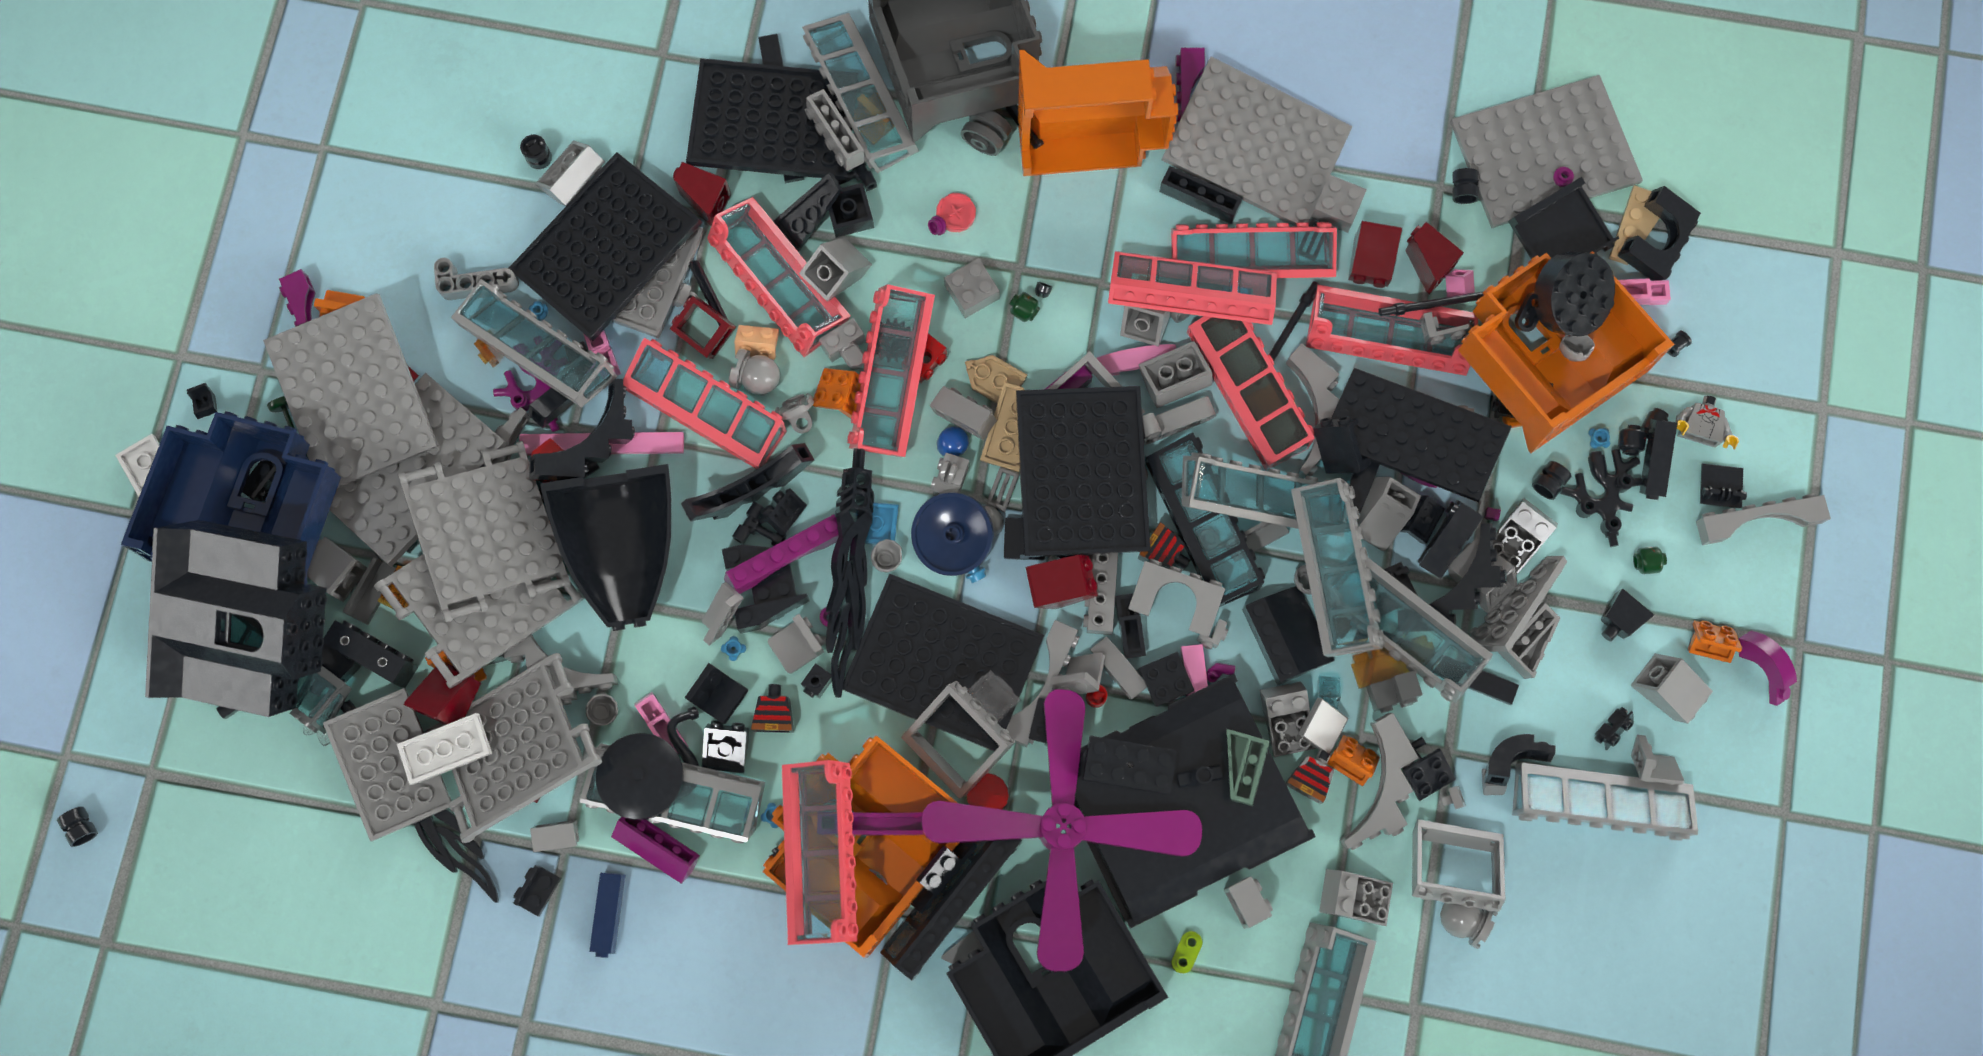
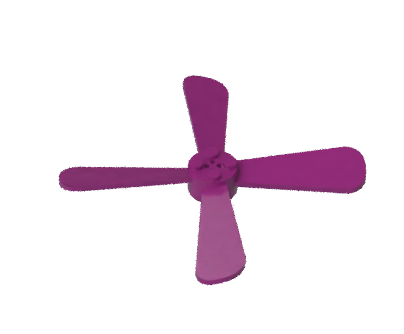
[922,689,1202,972]

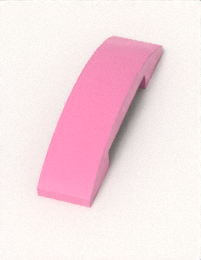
[1097,344,1176,376]

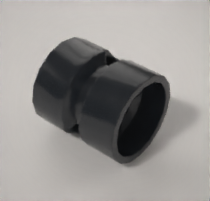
[520,134,552,169]
[1452,168,1479,204]
[1532,461,1572,500]
[57,807,98,847]

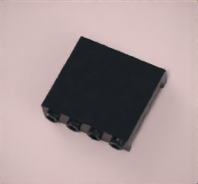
[1508,177,1620,259]

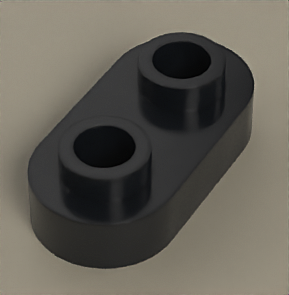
[1514,292,1539,332]

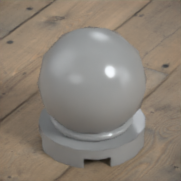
[729,348,780,395]
[1440,903,1498,949]

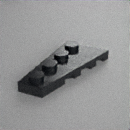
[773,173,843,252]

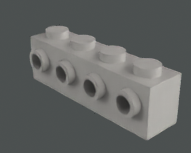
[805,89,864,171]
[1083,553,1118,635]

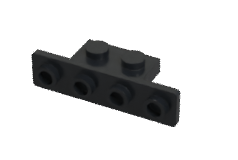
[911,842,977,914]

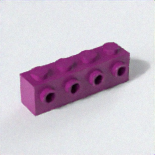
[611,817,700,884]

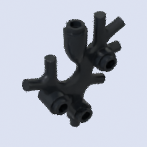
[1560,449,1642,547]

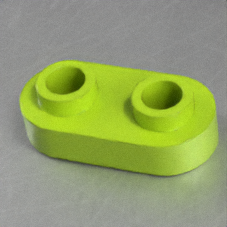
[1171,931,1202,974]

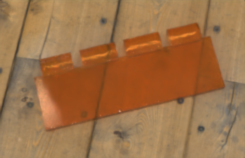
[1351,635,1440,689]

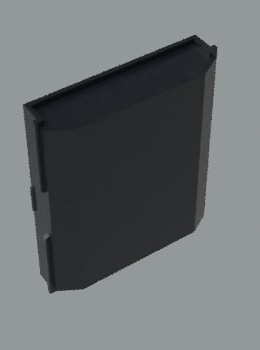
[1074,674,1316,929]

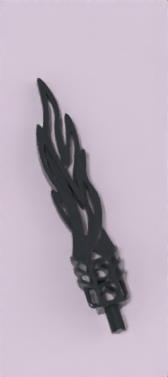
[826,448,875,698]
[340,699,499,903]

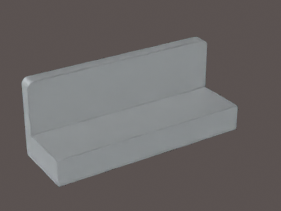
[1225,512,1289,563]
[702,582,744,645]

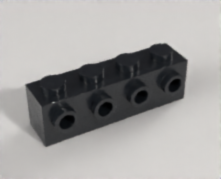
[1159,166,1243,224]

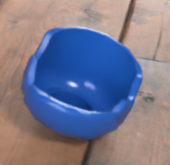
[936,426,969,456]

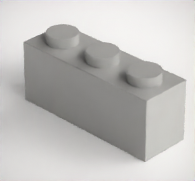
[930,386,997,440]

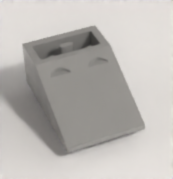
[1357,477,1421,551]
[1493,498,1558,575]
[1260,682,1316,757]
[1319,869,1393,926]

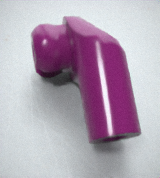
[1206,663,1235,683]

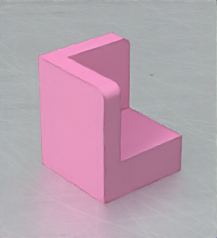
[1446,269,1475,297]

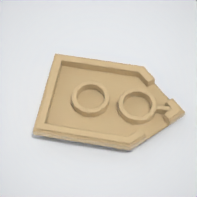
[965,355,1028,404]

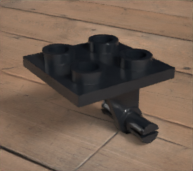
[1403,736,1456,801]

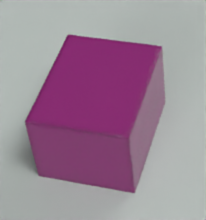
[1484,507,1501,521]

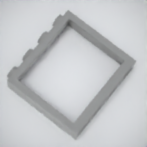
[1048,351,1145,415]
[901,681,1016,799]
[1412,819,1505,912]

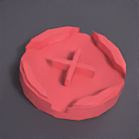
[936,193,976,232]

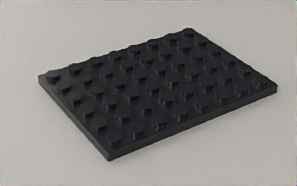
[686,58,858,181]
[508,152,702,341]
[1016,386,1151,557]
[843,574,1044,751]

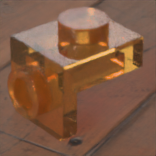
[474,332,499,367]

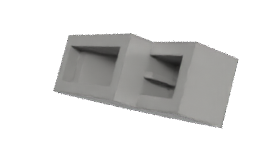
[1090,636,1147,699]

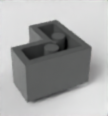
[1366,670,1423,713]

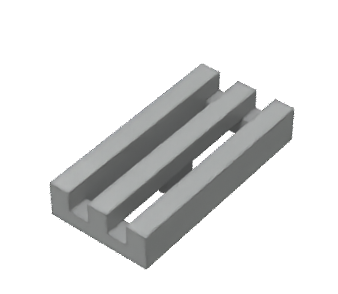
[986,467,1019,512]

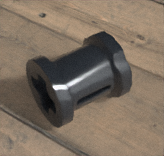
[1667,330,1692,357]

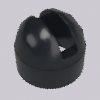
[1035,282,1052,298]

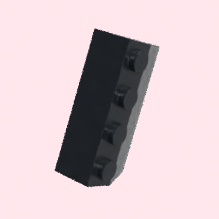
[1242,586,1335,686]

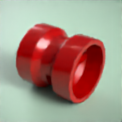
[1086,685,1108,708]

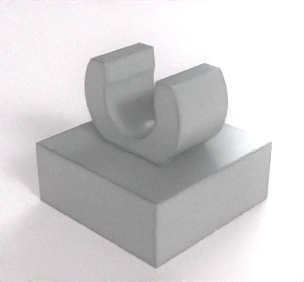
[673,283,697,307]
[1441,786,1466,809]

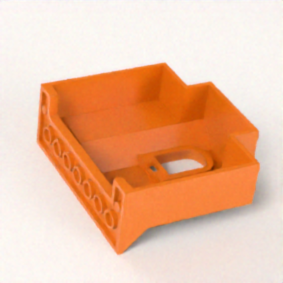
[1018,50,1178,176]
[1458,251,1675,453]
[762,735,960,958]

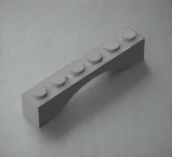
[1696,493,1831,545]
[1006,620,1080,748]

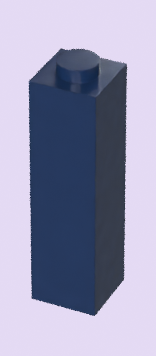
[589,873,625,958]

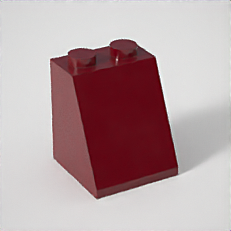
[673,162,731,226]
[1348,221,1402,288]
[1405,222,1464,295]
[1026,555,1098,609]
[403,664,481,725]

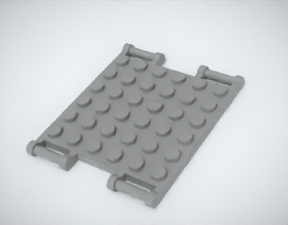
[398,441,571,623]
[374,554,585,689]
[425,653,602,843]

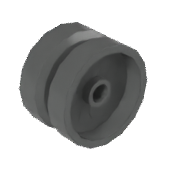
[961,110,1012,156]

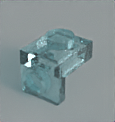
[1318,676,1341,709]

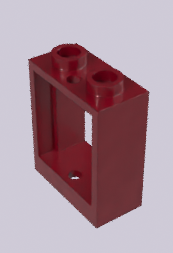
[670,296,736,359]

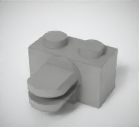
[819,318,866,370]
[931,453,970,496]

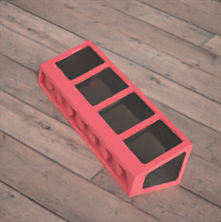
[1187,316,1315,470]

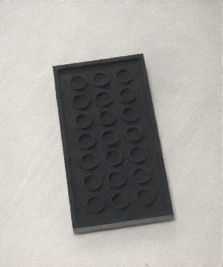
[1331,368,1512,503]

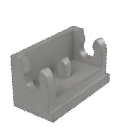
[530,820,579,852]

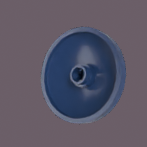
[911,493,994,576]

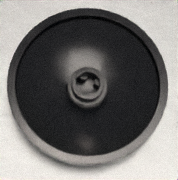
[596,733,684,820]

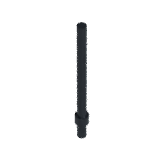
[1254,281,1319,386]
[1378,291,1484,316]

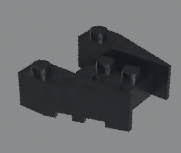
[1418,500,1484,579]
[722,545,810,634]

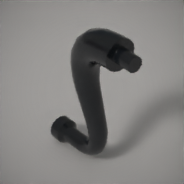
[667,706,699,801]

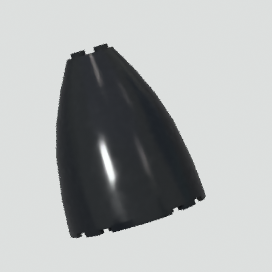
[540,464,671,631]

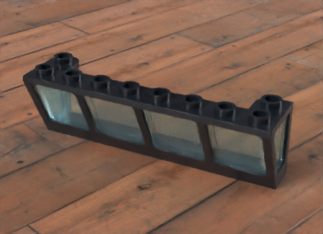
[1145,433,1265,607]
[880,839,1022,981]

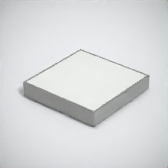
[1298,697,1349,754]

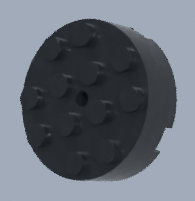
[1534,251,1615,337]

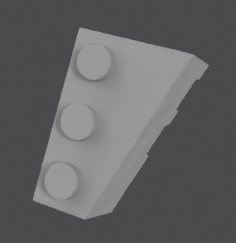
[1498,603,1560,679]

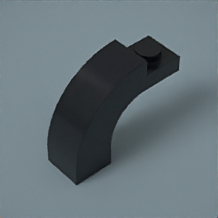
[1484,734,1556,786]

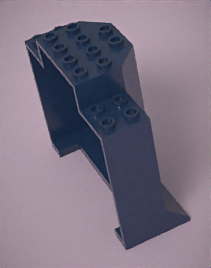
[121,411,341,584]

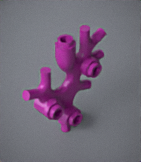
[493,337,569,432]

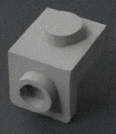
[1197,619,1229,649]

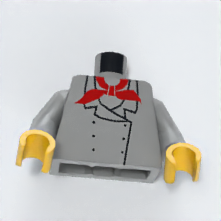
[1675,395,1739,449]

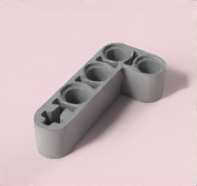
[434,258,519,300]
[1142,397,1217,445]

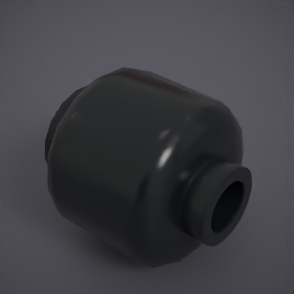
[1618,425,1647,456]

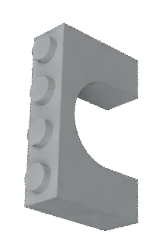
[1128,559,1225,637]

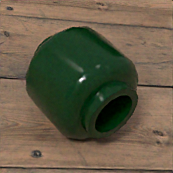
[1009,292,1040,322]
[1633,547,1667,574]

